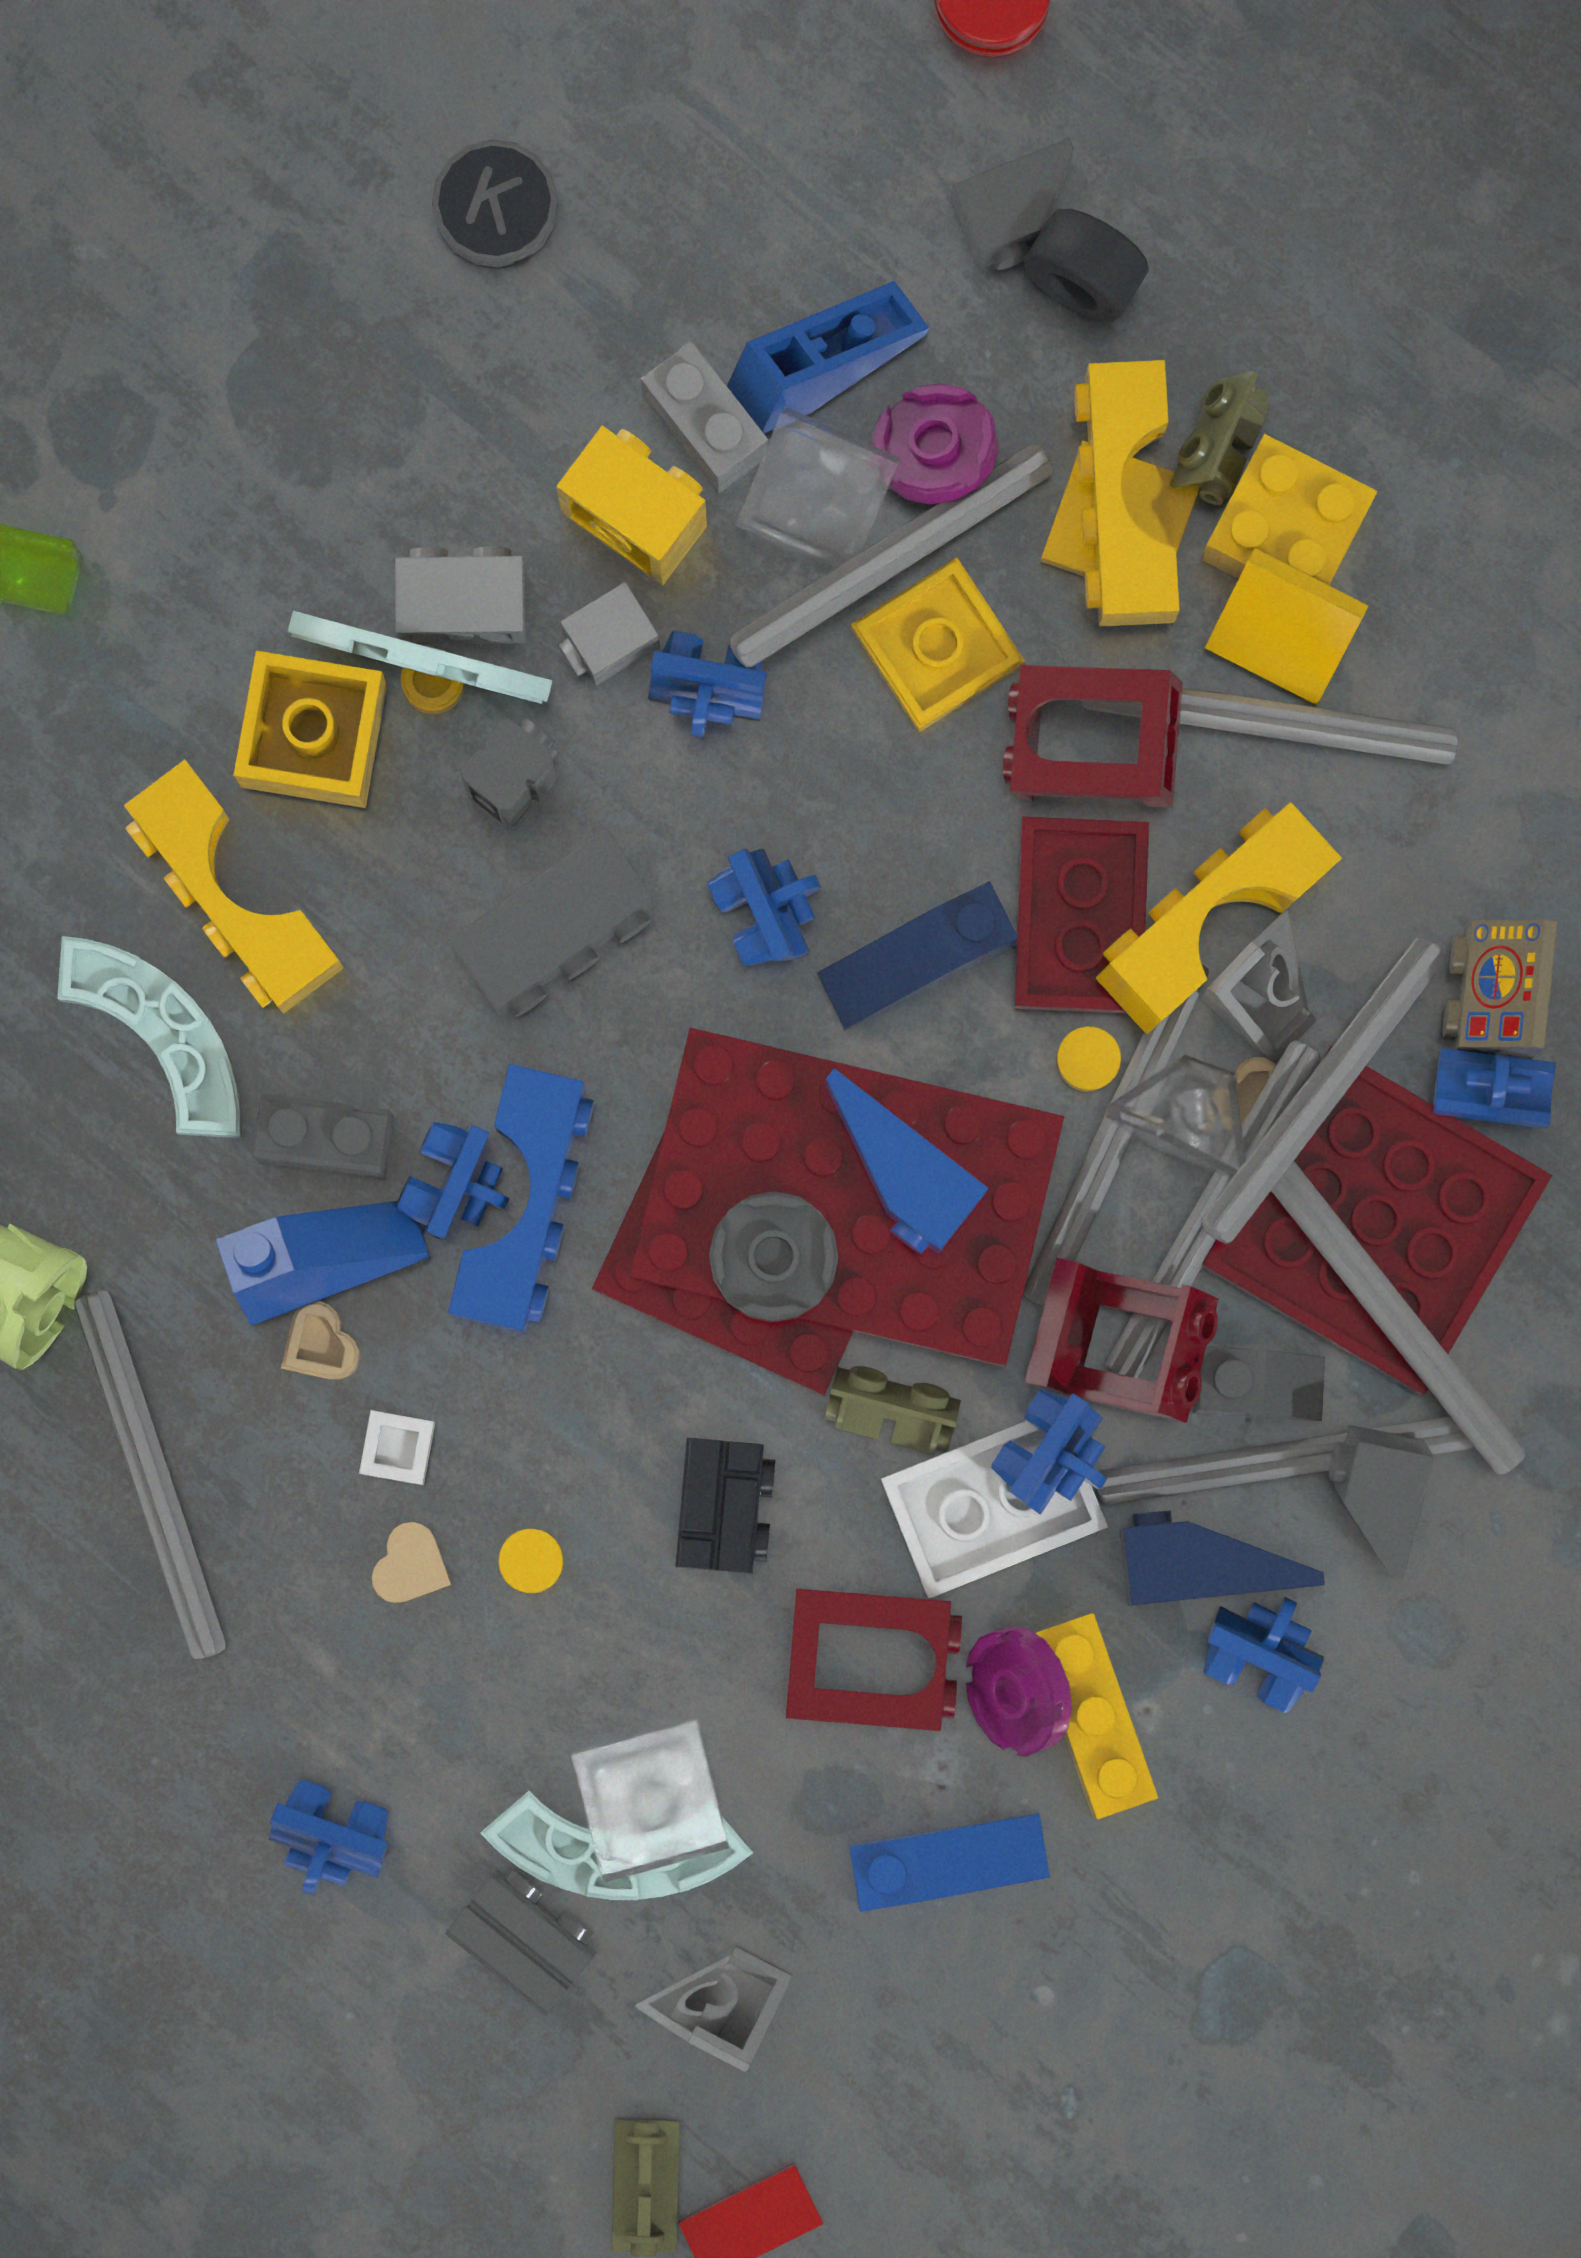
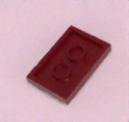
[1014,816,1149,1014]

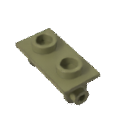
[1170,371,1270,505]
[824,1366,961,1455]
[612,2119,680,2256]

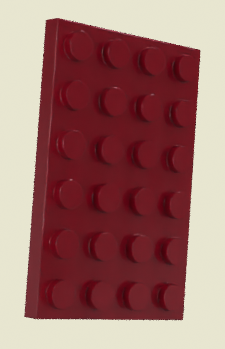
[630,1027,1064,1367]

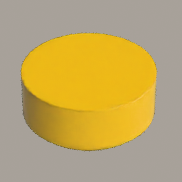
[401,648,465,715]
[1056,1026,1121,1092]
[499,1529,564,1593]

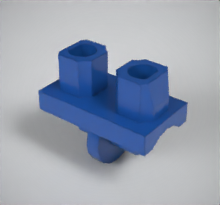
[648,630,767,738]
[707,849,821,966]
[1433,1048,1556,1129]
[395,1122,510,1239]
[991,1389,1107,1515]
[1203,1597,1324,1713]
[269,1780,388,1896]

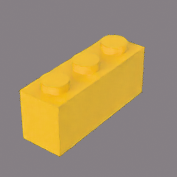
[1035,1613,1158,1820]

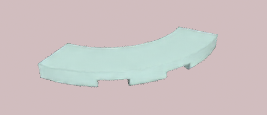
[288,611,553,704]
[57,936,242,1138]
[480,1790,753,1900]

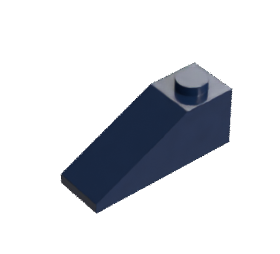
[817,881,1018,1031]
[1119,1510,1325,1606]

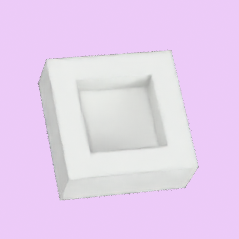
[359,1410,435,1486]

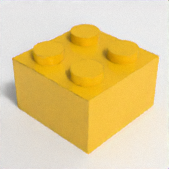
[556,425,707,586]
[1201,433,1378,585]
[233,650,387,808]

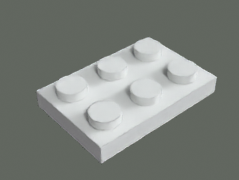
[880,1421,1108,1599]

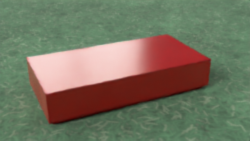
[678,2163,824,2258]

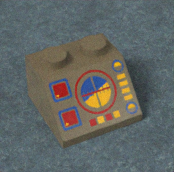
[1443,919,1558,1059]

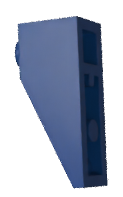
[727,281,930,433]
[825,1068,988,1254]
[215,1201,431,1326]
[848,1813,1050,1912]

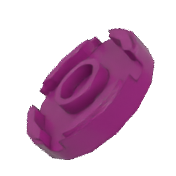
[872,383,999,505]
[966,1626,1072,1757]

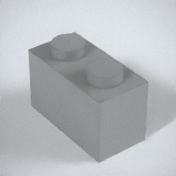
[641,341,769,494]
[395,546,526,644]

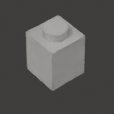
[557,582,660,686]

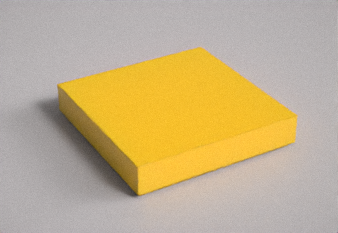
[1040,440,1200,577]
[1205,548,1369,705]
[850,557,1026,732]

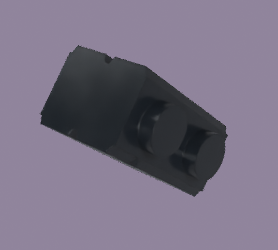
[675,1438,776,1574]

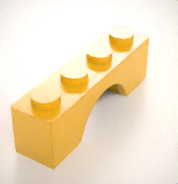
[1074,360,1180,627]
[124,759,344,1014]
[1096,802,1342,1034]

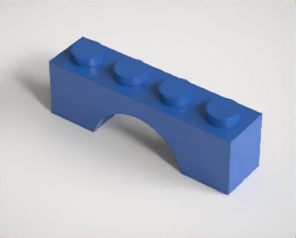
[448,1064,595,1335]

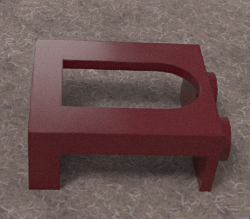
[1003,665,1183,808]
[1025,1258,1219,1423]
[786,1588,962,1731]

